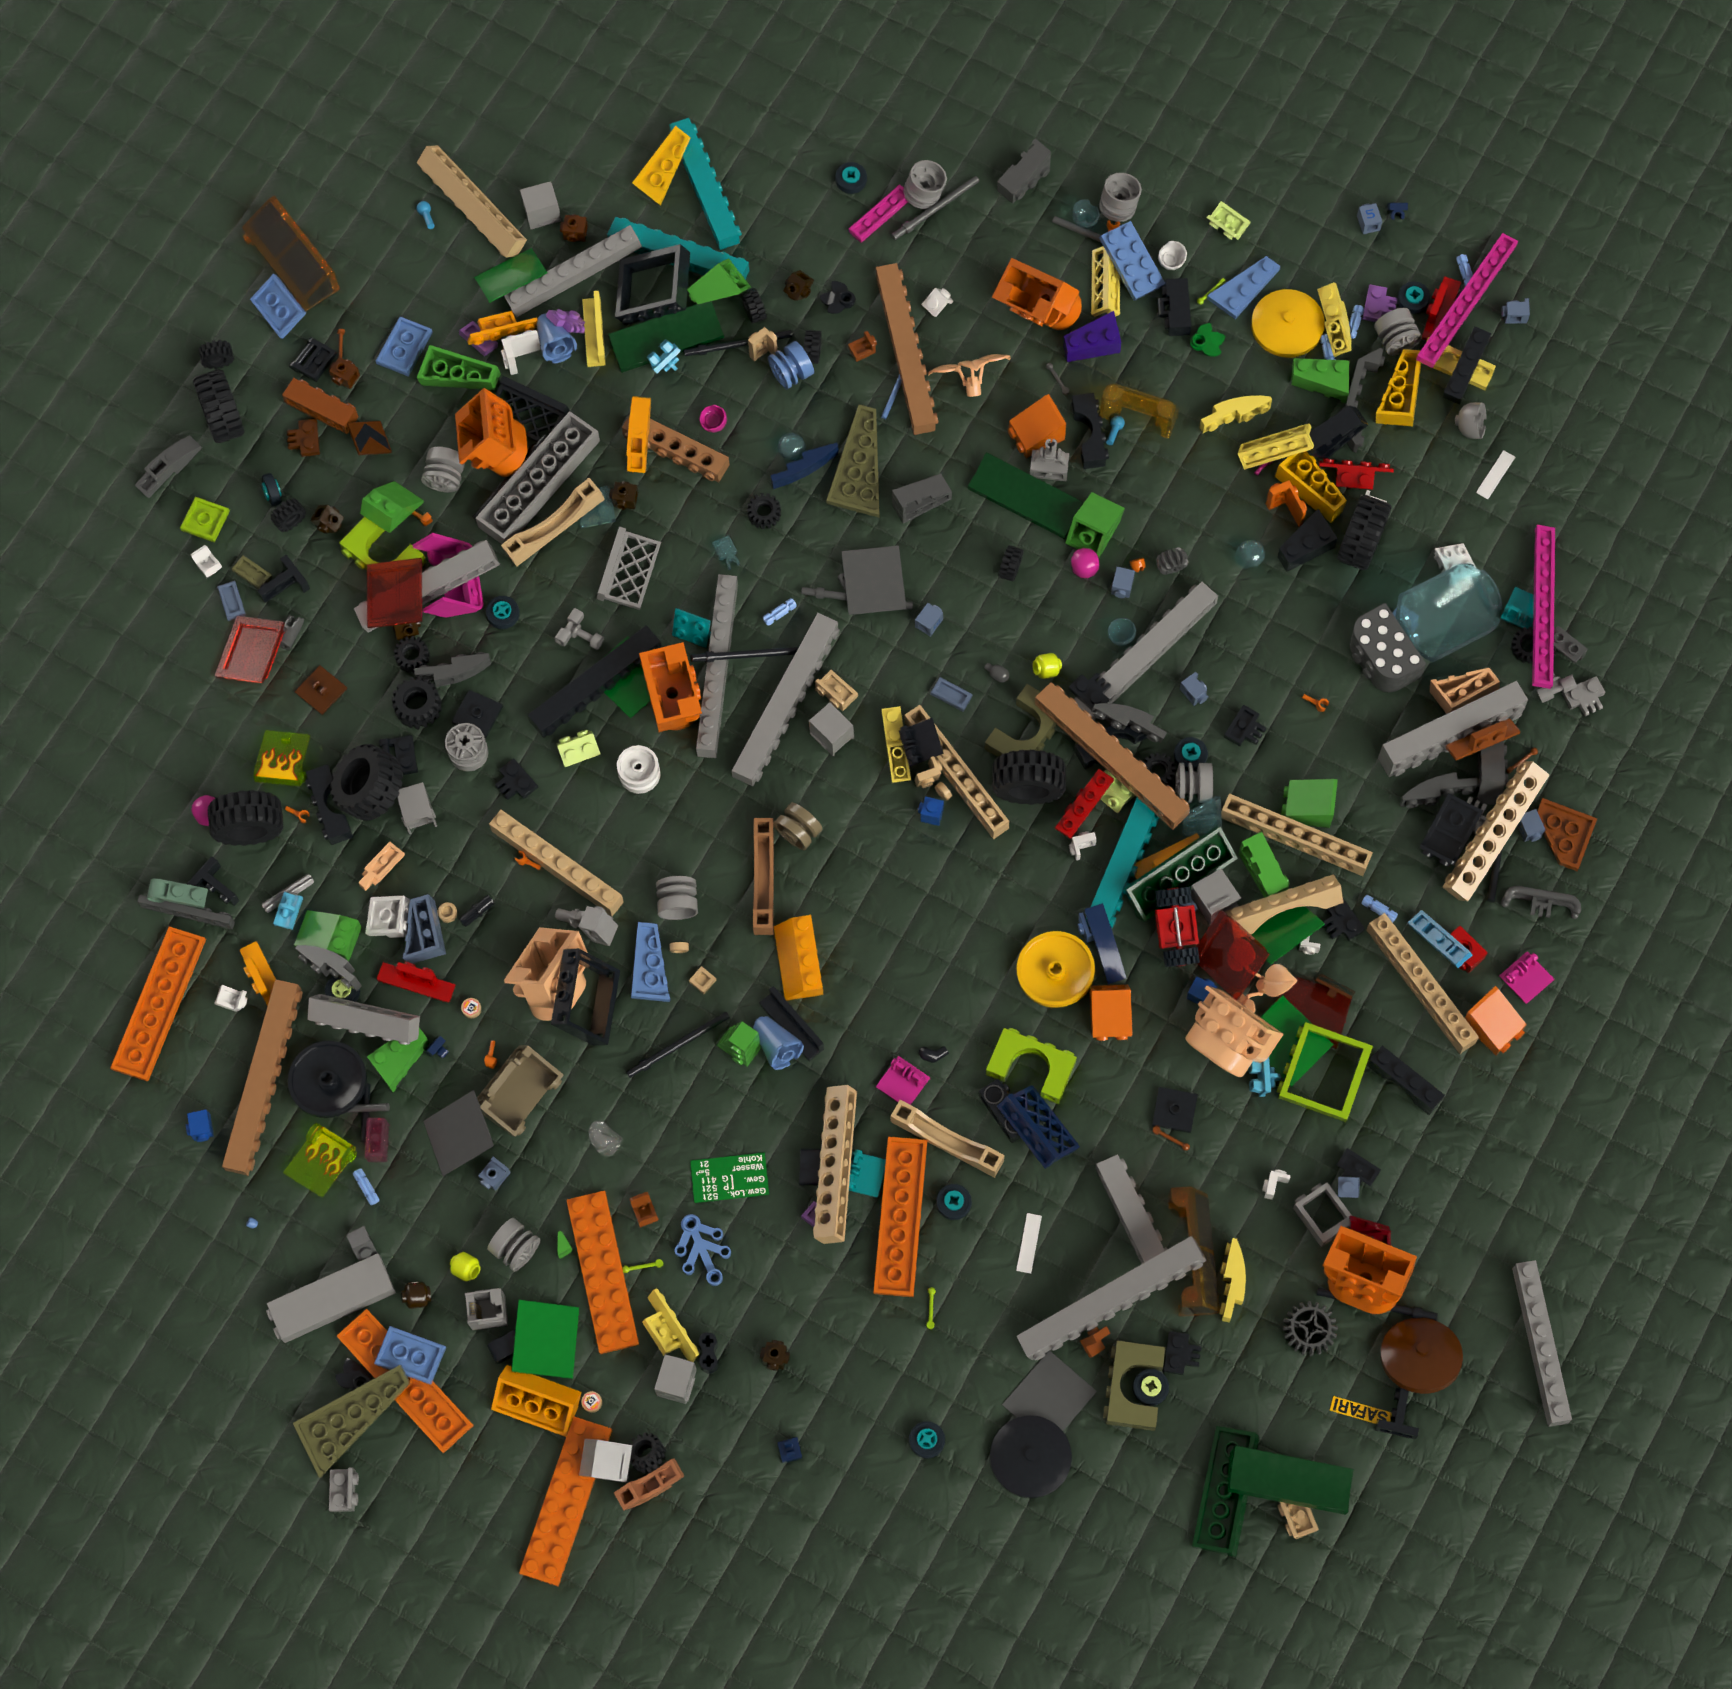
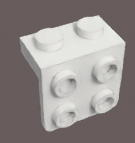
[501,330,541,375]

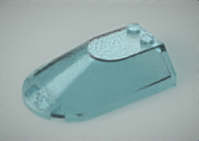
[1395,563,1502,662]

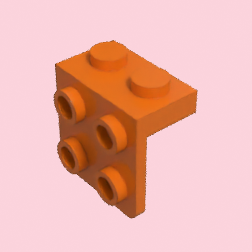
[1266,480,1307,526]

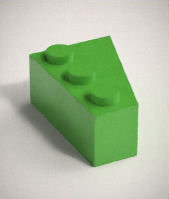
[1291,358,1349,403]
[716,1022,761,1067]

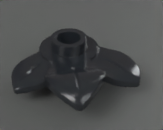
[820,281,856,314]
[335,1358,373,1391]

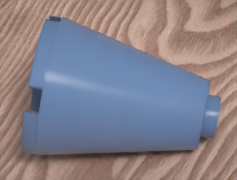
[536,313,577,363]
[753,1016,804,1070]

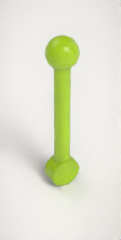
[1197,278,1226,305]
[622,1259,663,1273]
[926,1287,936,1330]

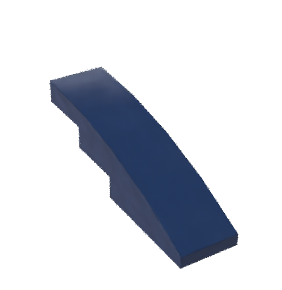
[770,443,839,489]
[1084,903,1126,984]

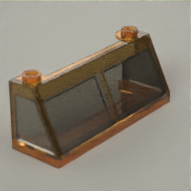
[242,195,340,312]
[1168,1186,1220,1317]

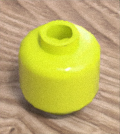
[1033,653,1062,679]
[450,1252,480,1282]

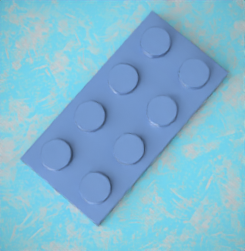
[1099,221,1165,301]

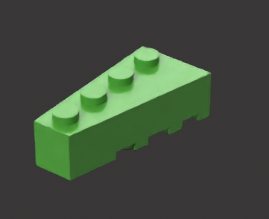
[417,345,501,390]

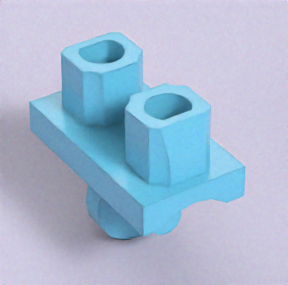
[647,339,681,373]
[273,892,303,930]
[1248,1057,1281,1097]

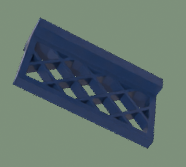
[997,1085,1080,1169]

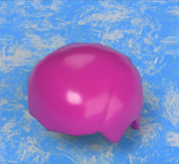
[699,404,727,433]
[1071,548,1099,578]
[191,795,215,826]

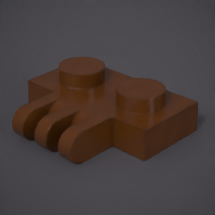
[287,419,320,457]

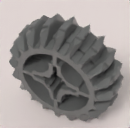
[1283,1301,1338,1356]

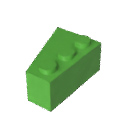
[1238,832,1290,898]
[367,1028,430,1092]

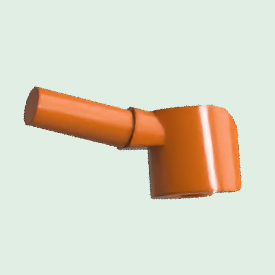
[412,511,433,526]
[1302,694,1329,712]
[285,806,310,823]
[514,851,541,870]
[484,1041,497,1069]

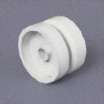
[617,745,661,794]

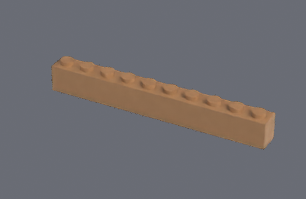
[876,263,938,435]
[1035,682,1190,830]
[222,979,303,1176]

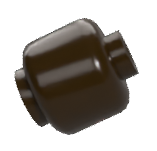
[401,1281,431,1309]

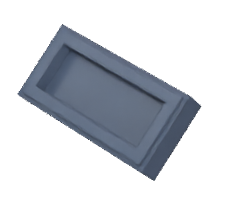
[217,581,246,621]
[930,677,973,712]

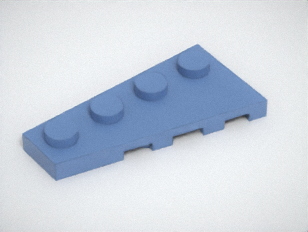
[1207,256,1280,319]
[631,922,670,1002]

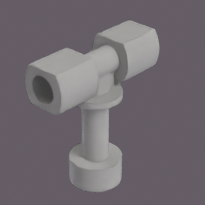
[555,608,604,650]
[1537,672,1577,703]

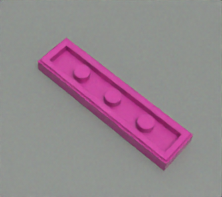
[848,184,908,243]

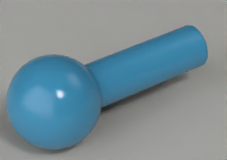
[417,201,435,229]
[1106,416,1125,446]

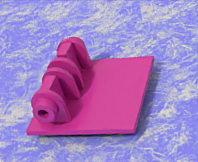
[1499,951,1555,1004]
[876,1056,930,1105]

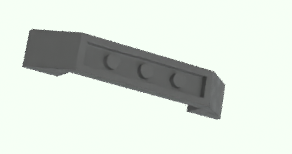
[1346,348,1385,453]

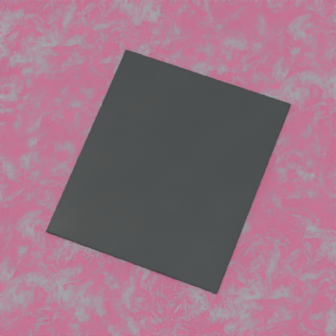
[841,546,906,615]
[423,1090,494,1176]
[1002,1350,1097,1431]

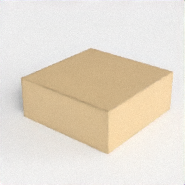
[689,966,716,994]

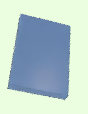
[250,274,306,338]
[375,317,433,377]
[374,1326,446,1385]

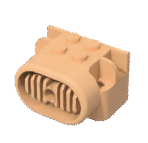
[504,927,588,1021]
[1185,986,1284,1077]

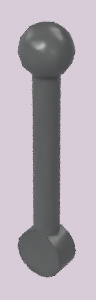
[1046,363,1069,395]

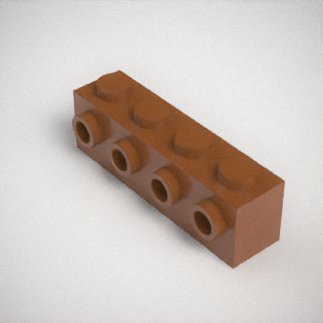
[282,378,358,434]

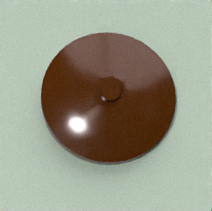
[1380,1318,1463,1394]

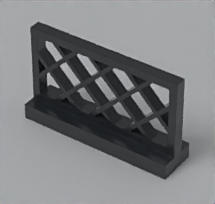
[495,376,570,442]

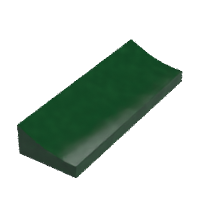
[608,301,724,373]
[968,452,1083,539]
[1124,825,1238,921]
[1192,1426,1260,1558]
[1228,1446,1354,1515]

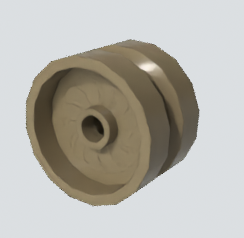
[773,802,823,850]

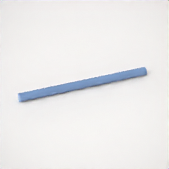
[881,374,901,419]

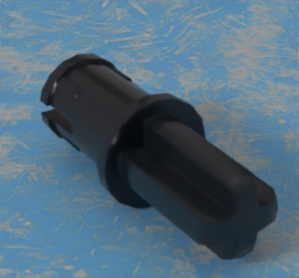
[459,895,495,927]

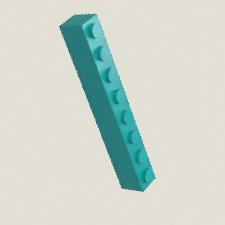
[669,118,742,250]
[607,217,750,280]
[1085,798,1159,929]

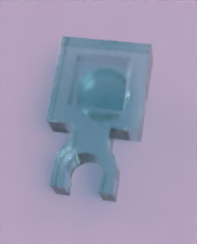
[712,535,740,570]

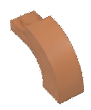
[614,1459,684,1510]

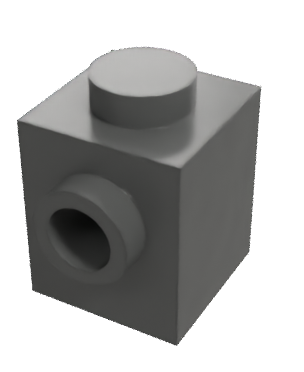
[346,1226,377,1261]

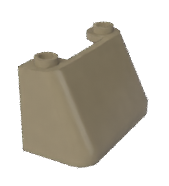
[477,1045,563,1137]

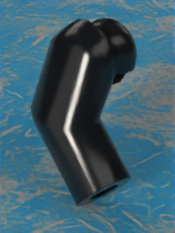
[919,1046,949,1063]

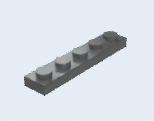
[137,895,235,930]

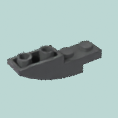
[135,435,203,498]
[414,652,491,687]
[1091,703,1167,743]
[1400,773,1478,808]
[295,945,362,991]

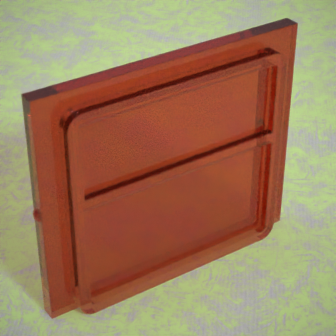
[367,558,422,628]
[215,616,285,684]
[1196,910,1270,1000]
[1276,976,1352,1049]

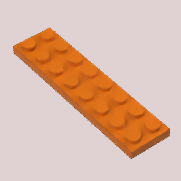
[111,926,206,1081]
[873,1137,927,1297]
[566,1191,639,1354]
[337,1309,474,1454]
[519,1416,612,1587]

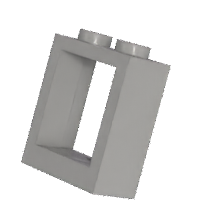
[1293,1182,1352,1247]

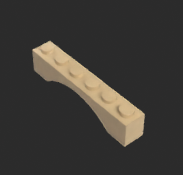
[501,478,605,567]
[1225,874,1343,940]
[890,1100,1005,1178]

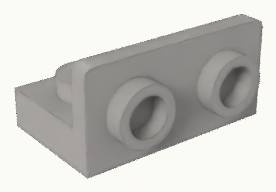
[329,1467,359,1512]

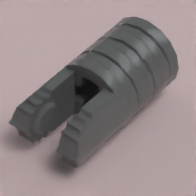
[275,615,304,650]

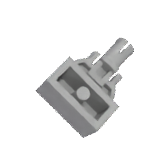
[1030,439,1069,481]
[555,906,618,946]

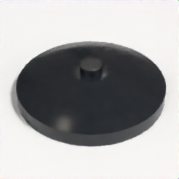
[288,1041,367,1118]
[990,1415,1072,1499]

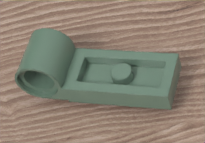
[147,879,208,909]

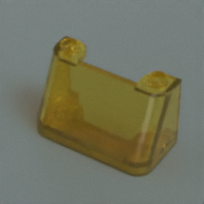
[1100,384,1179,439]

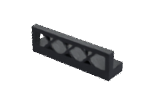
[759,986,824,1062]

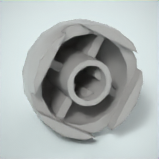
[1455,402,1486,439]

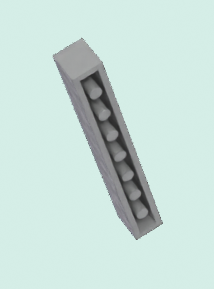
[504,225,642,317]
[354,540,500,633]
[1512,1260,1572,1427]

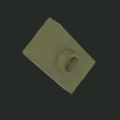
[231,555,273,589]

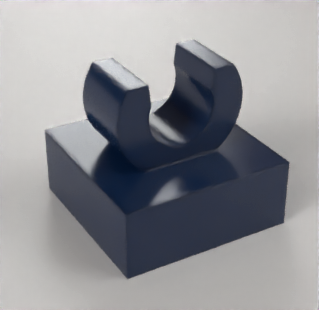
[1387,203,1408,219]
[425,1036,448,1058]
[778,1437,802,1463]

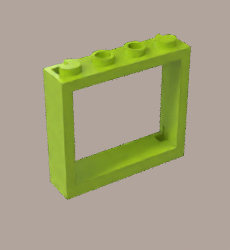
[1277,1022,1373,1122]

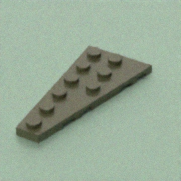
[826,405,880,518]
[293,1365,410,1478]

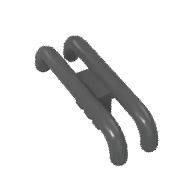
[1501,886,1581,919]

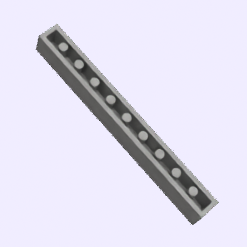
[696,574,738,758]
[1074,582,1218,720]
[732,613,840,786]
[1017,1236,1207,1360]

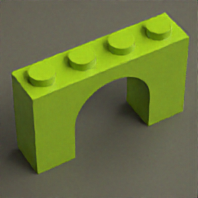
[340,517,426,590]
[986,1028,1077,1104]

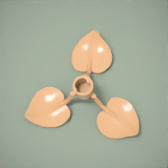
[928,354,1011,397]
[1228,938,1297,1013]

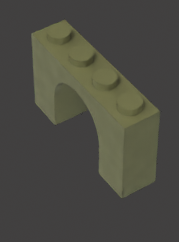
[985,684,1057,757]
[1103,1341,1165,1431]

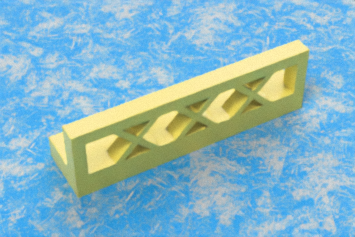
[1091,246,1120,317]
[582,291,606,367]
[1422,337,1496,390]
[1238,423,1314,470]

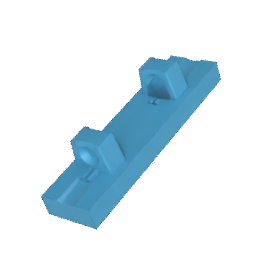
[1407,910,1473,968]

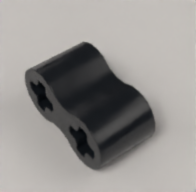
[799,1148,821,1186]
[487,1329,516,1364]
[699,1332,719,1374]

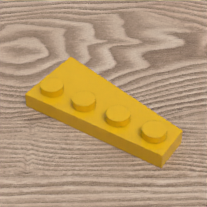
[632,126,691,206]

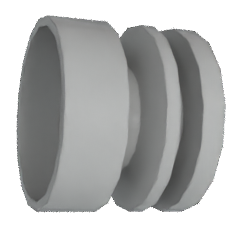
[903,160,947,209]
[1099,173,1142,222]
[1374,308,1422,356]
[421,447,465,492]
[445,723,489,771]
[1175,763,1213,803]
[656,876,698,920]
[487,1218,540,1272]

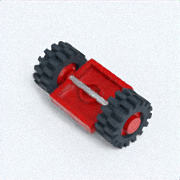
[1155,887,1200,967]

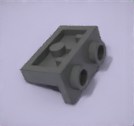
[1554,626,1588,663]

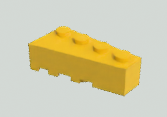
[1376,349,1421,426]
[1275,451,1347,523]

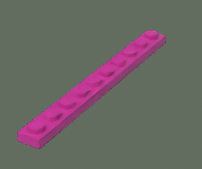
[1416,233,1518,368]
[1532,525,1555,689]

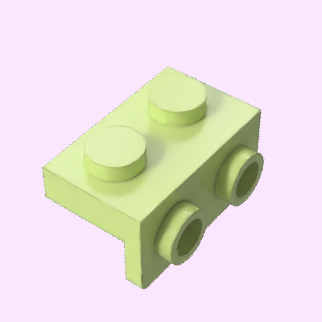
[1206,201,1251,240]
[556,729,600,767]
[1101,770,1135,813]

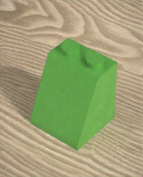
[687,258,751,304]
[1065,492,1125,558]
[1281,779,1338,828]

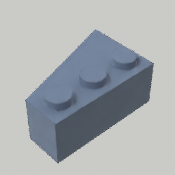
[403,894,446,964]

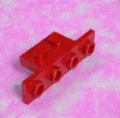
[1422,276,1461,340]
[1318,458,1394,490]
[1055,769,1114,838]
[377,962,456,1003]

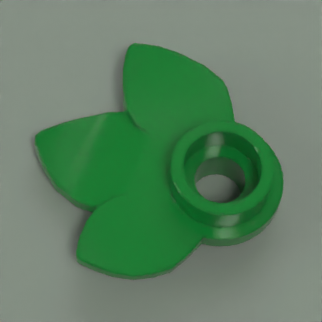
[1190,323,1226,356]

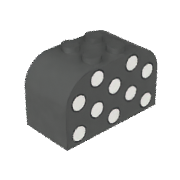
[1350,603,1426,693]

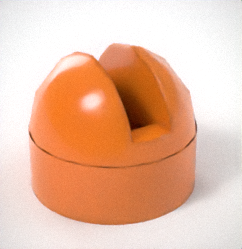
[1130,558,1145,573]

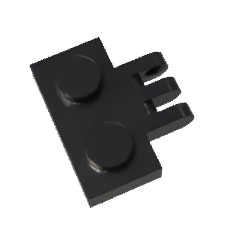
[1068,673,1111,709]
[1224,705,1266,746]
[495,758,538,800]
[1323,899,1365,941]
[1337,1148,1381,1186]
[1163,1331,1202,1375]

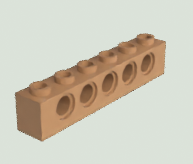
[622,415,730,483]

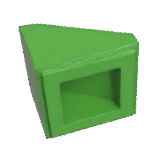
[557,1231,572,1259]

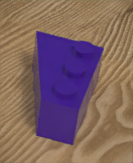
[1063,311,1121,362]

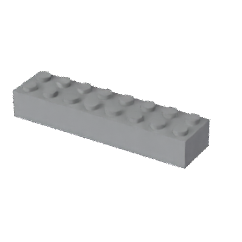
[476,411,600,544]
[1378,681,1528,777]

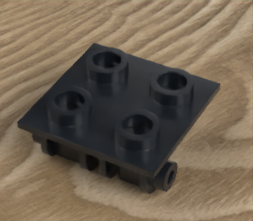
[899,718,944,767]

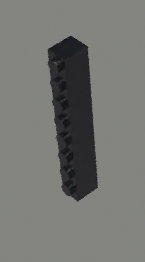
[528,625,662,738]

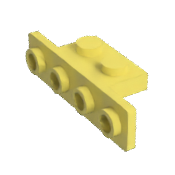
[642,1288,699,1362]

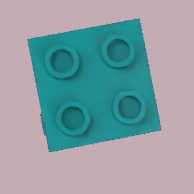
[1500,587,1534,629]
[672,608,711,648]
[849,1150,886,1198]

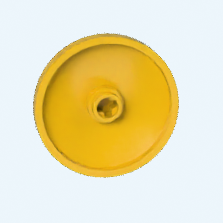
[1251,289,1325,358]
[1017,931,1095,1008]

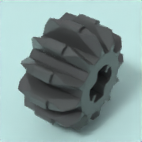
[1156,547,1189,575]

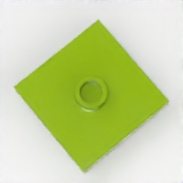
[180,497,230,543]

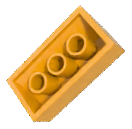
[774,915,823,1001]
[491,1365,582,1437]

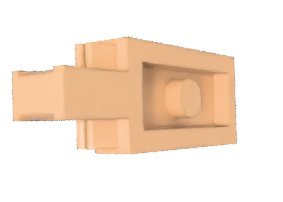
[358,842,405,891]

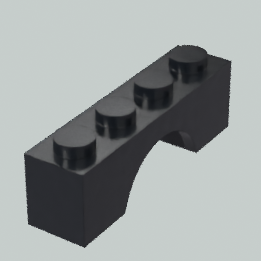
[1443,326,1491,405]
[1071,393,1109,469]
[1074,724,1147,769]
[305,764,353,845]
[1367,1046,1445,1115]

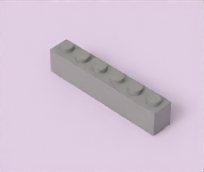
[307,994,420,1045]
[1095,1154,1168,1264]

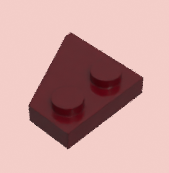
[1349,1216,1391,1246]

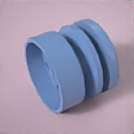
[768,341,814,390]

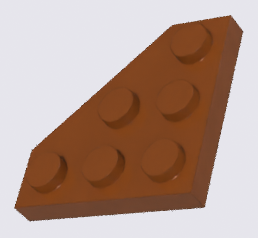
[1537,798,1597,871]

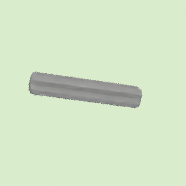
[262,874,314,913]

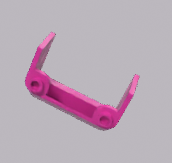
[413,533,484,618]

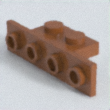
[1445,718,1520,760]

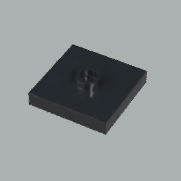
[452,690,503,738]
[1152,1087,1198,1133]

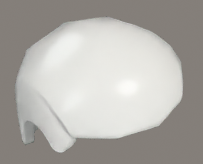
[1158,241,1187,270]

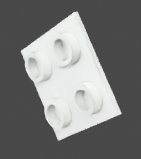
[1434,543,1480,585]

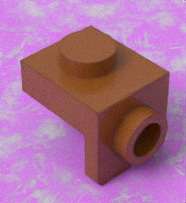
[848,331,877,362]
[629,1192,658,1227]
[1080,1326,1110,1358]

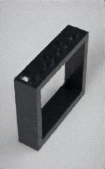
[615,244,690,325]
[551,948,620,1046]

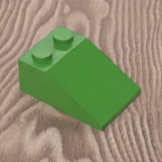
[360,481,424,533]
[294,910,362,961]

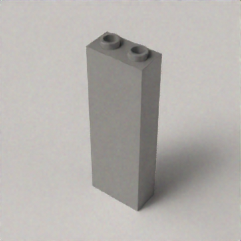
[266,1253,396,1343]

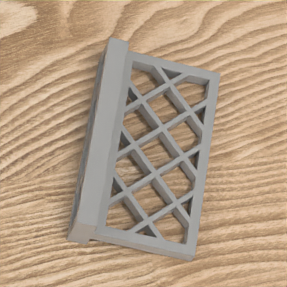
[597,526,661,610]

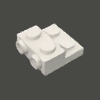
[365,896,410,938]

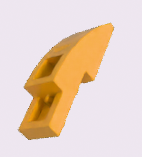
[627,396,651,473]

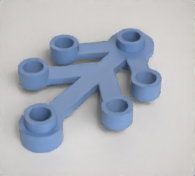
[675,1214,731,1286]

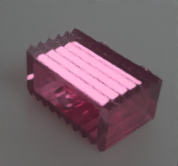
[365,1118,390,1162]

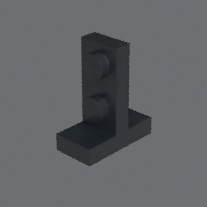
[258,555,310,603]
[187,856,239,906]
[1375,1387,1419,1440]

